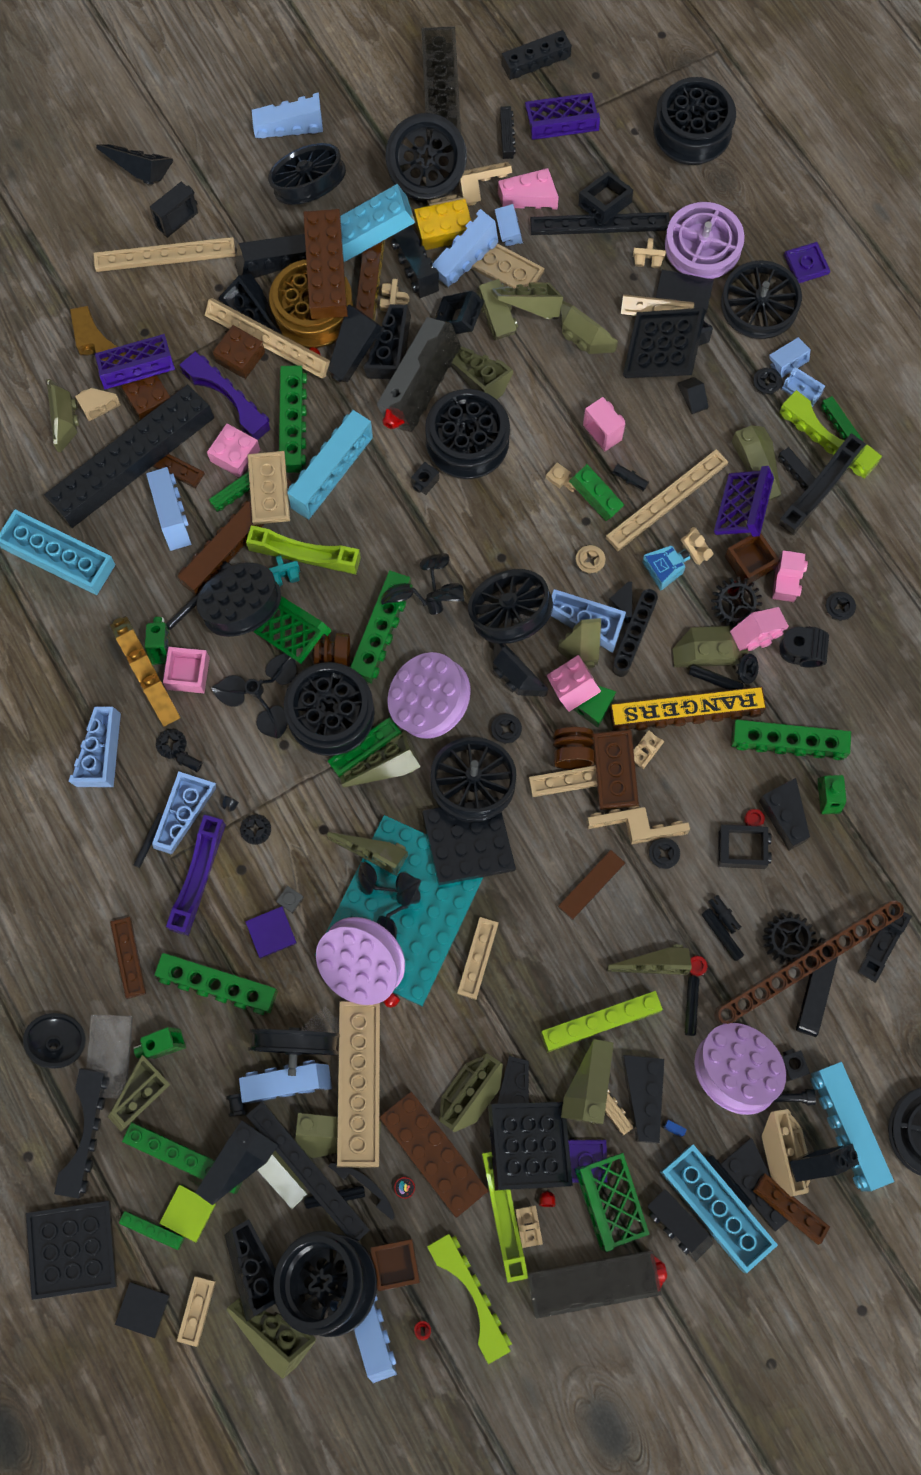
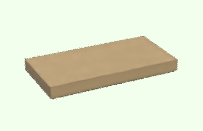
[471,243,544,288]
[247,451,290,525]

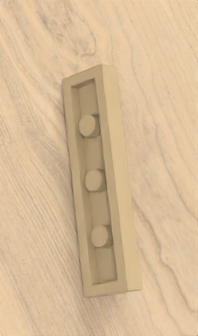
[621,294,694,316]
[529,766,598,797]
[457,917,499,1000]

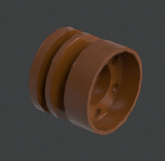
[312,633,350,667]
[553,727,595,769]

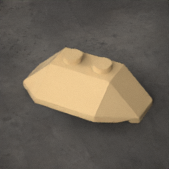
[762,1109,810,1197]

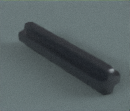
[689,664,744,690]
[702,908,744,961]
[685,976,700,1036]
[706,1155,752,1208]
[304,1186,365,1209]

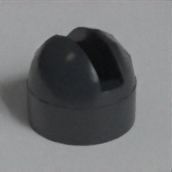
[222,795,239,812]

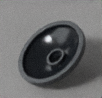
[23,1013,86,1069]

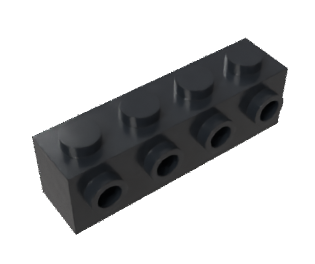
[501,30,572,80]

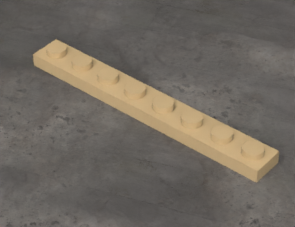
[94,237,236,272]
[205,298,330,378]
[606,449,728,551]

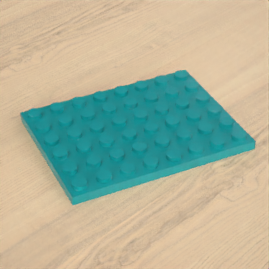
[315,815,484,1007]

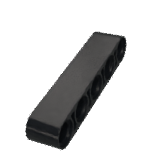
[612,589,658,677]
[796,938,841,1037]

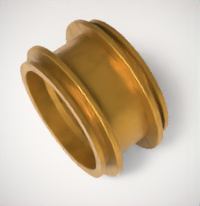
[269,260,353,348]

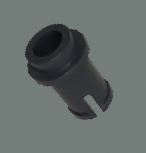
[177,752,203,773]

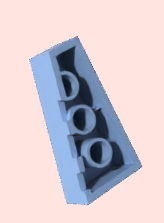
[252,92,323,138]
[432,209,498,287]
[146,467,192,551]
[551,589,626,653]
[68,707,121,787]
[152,771,216,854]
[239,1060,332,1103]
[354,1294,397,1383]

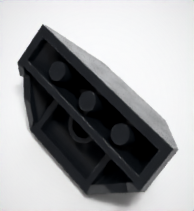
[493,643,548,697]

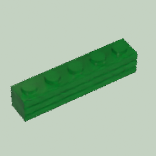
[821,396,863,441]
[209,472,250,512]
[119,1211,185,1250]

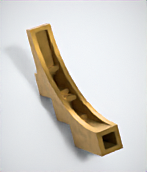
[70,306,166,386]
[110,616,181,727]

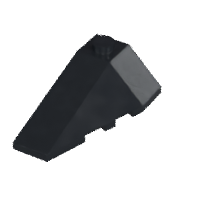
[96,144,173,184]
[218,273,282,334]
[195,1121,278,1205]

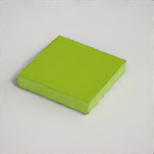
[159,1185,216,1243]

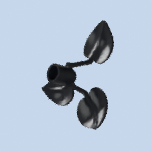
[381,553,464,615]
[212,653,297,739]
[358,862,421,939]

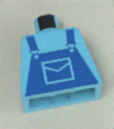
[642,546,690,591]

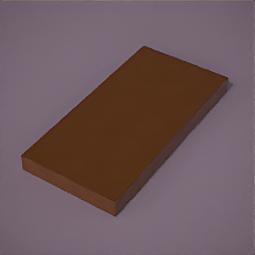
[593,730,639,810]

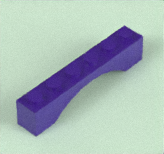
[180,351,270,440]
[166,815,226,936]

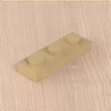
[177,1276,216,1347]

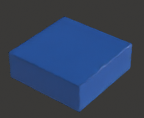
[663,1120,687,1137]

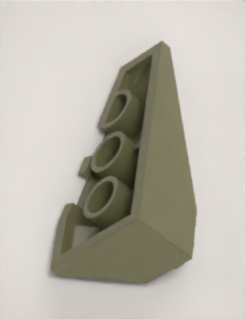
[296,1113,381,1158]

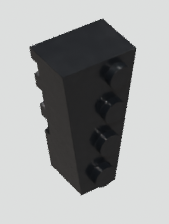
[390,225,439,298]
[235,234,306,278]
[364,304,411,379]
[621,1055,664,1144]
[224,1219,276,1322]

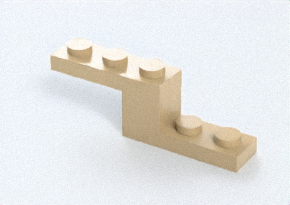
[427,162,512,206]
[586,806,690,845]

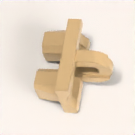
[632,238,666,268]
[380,279,410,311]
[681,527,713,565]
[634,730,664,769]
[515,1206,543,1248]

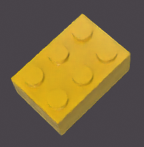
[414,199,472,250]

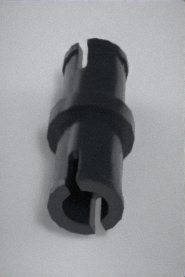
[612,463,649,492]
[708,895,742,934]

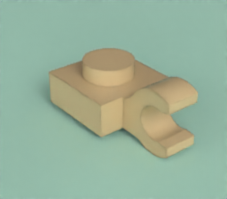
[546,463,576,492]

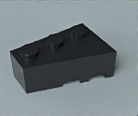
[759,778,810,851]
[647,1189,713,1262]

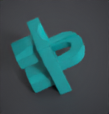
[269,555,300,587]

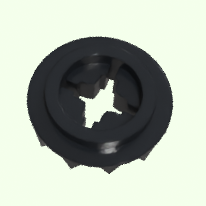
[753,367,782,395]
[825,592,856,621]
[736,654,759,684]
[491,714,522,744]
[156,729,187,759]
[240,814,271,845]
[649,838,680,869]

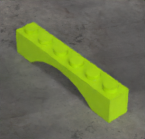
[779,390,882,479]
[246,525,361,575]
[541,991,663,1053]
[482,1152,528,1283]
[427,1233,512,1365]

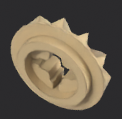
[576,545,605,574]

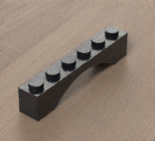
[779,433,866,535]
[54,1068,110,1199]

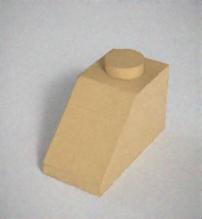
[75,388,121,421]

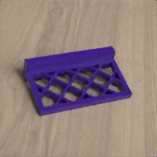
[525,93,600,140]
[95,334,175,389]
[714,466,774,537]

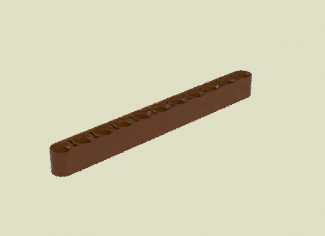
[714,901,904,1024]

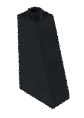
[328,305,383,382]

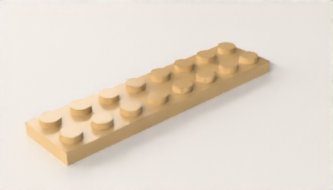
[337,1002,380,1167]

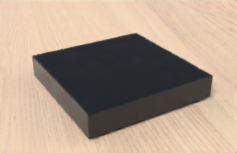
[115,1282,170,1338]

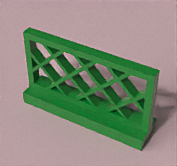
[254,596,332,664]
[574,1153,649,1252]

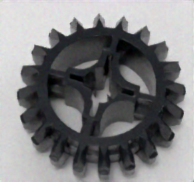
[711,577,762,628]
[762,912,817,965]

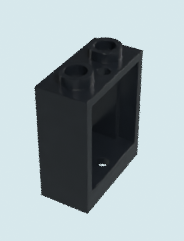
[578,171,633,224]
[150,181,198,238]
[434,290,484,335]
[718,825,772,869]
[789,1143,859,1182]

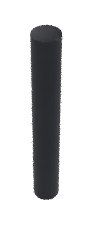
[133,812,163,868]

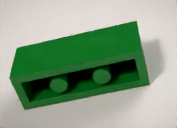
[569,464,624,521]

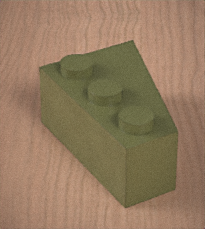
[476,279,518,341]
[107,1055,170,1132]

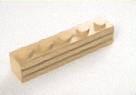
[605,1089,634,1136]

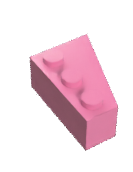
[498,168,558,210]

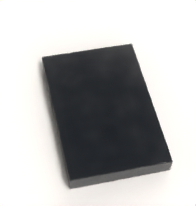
[656,269,714,313]

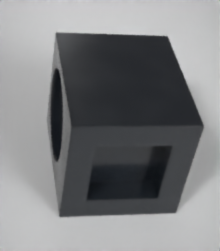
[411,462,439,495]
[782,1048,810,1082]

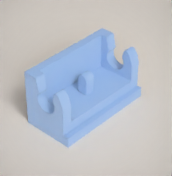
[495,204,523,246]
[769,337,811,378]
[781,367,825,407]

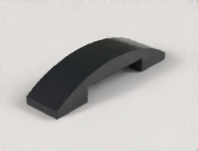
[858,907,912,983]
[328,1163,396,1220]

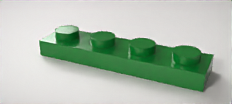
[328,717,401,777]

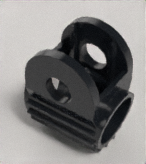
[779,626,829,668]

